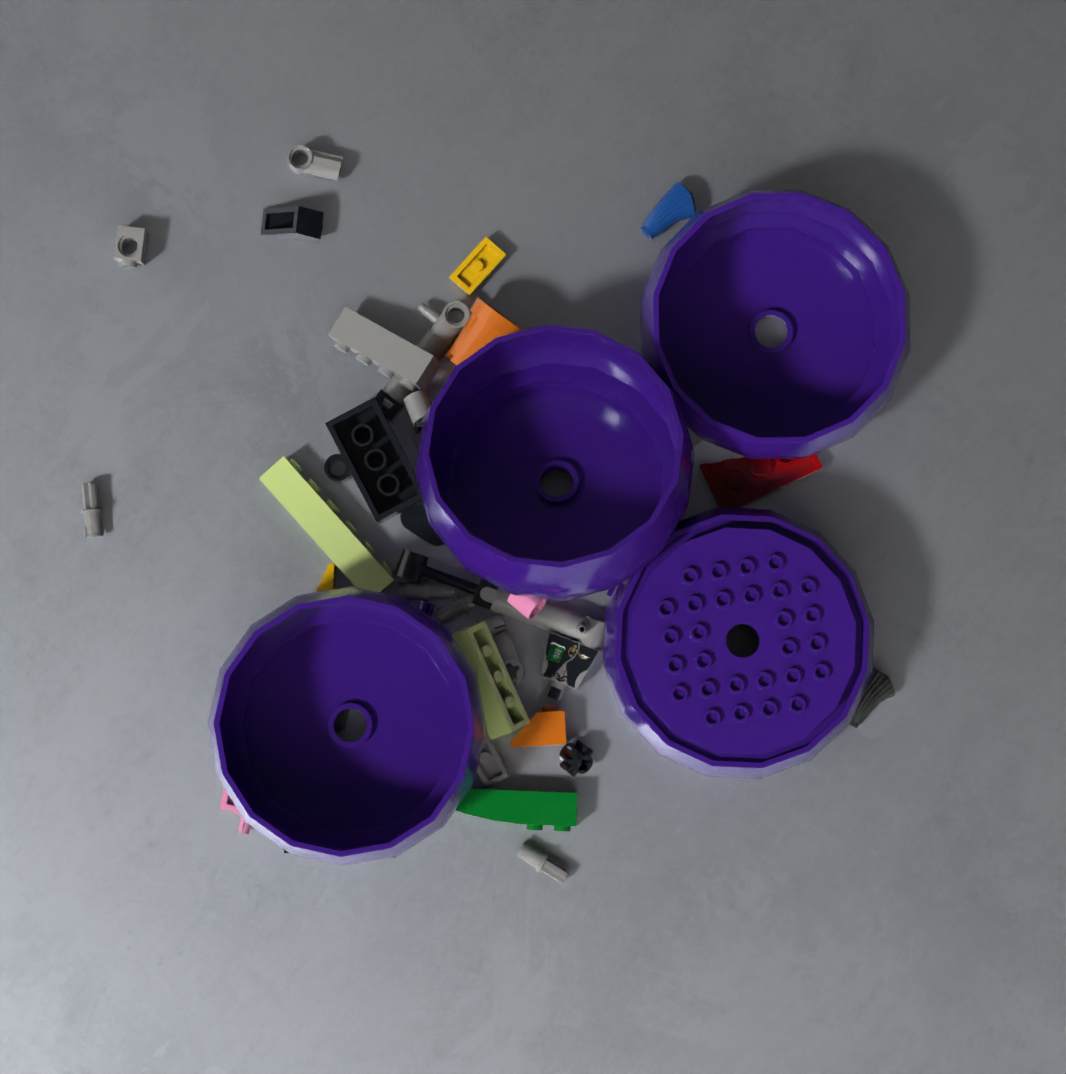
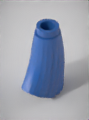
[640,182,696,240]

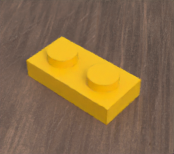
[449,237,506,297]

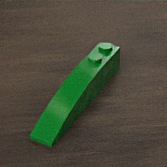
[456,788,578,831]

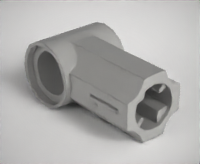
[288,145,343,181]

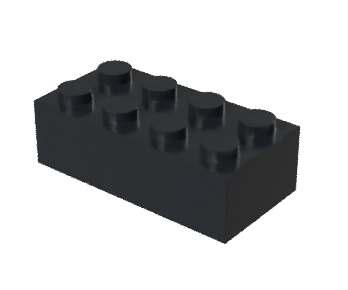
[325,397,423,524]

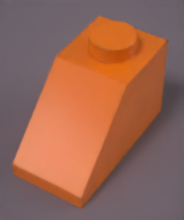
[510,705,566,748]

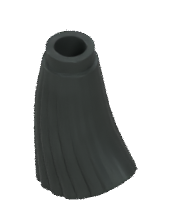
[850,668,895,728]

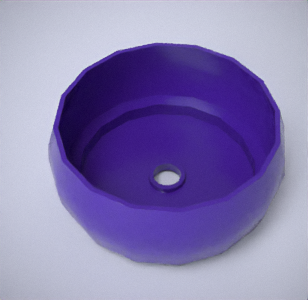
[640,190,911,459]
[416,325,695,601]
[603,507,874,779]
[208,586,487,866]

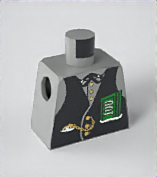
[540,632,599,701]

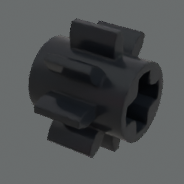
[559,740,593,777]

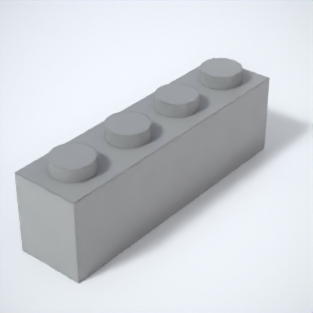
[328,307,441,391]

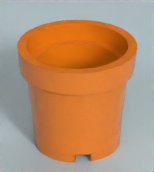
[445,297,523,365]

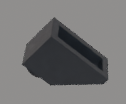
[260,206,324,241]

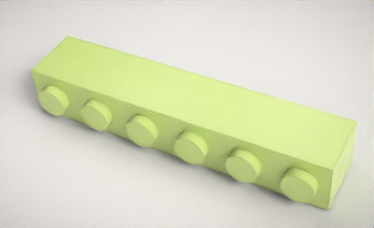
[259,456,395,593]

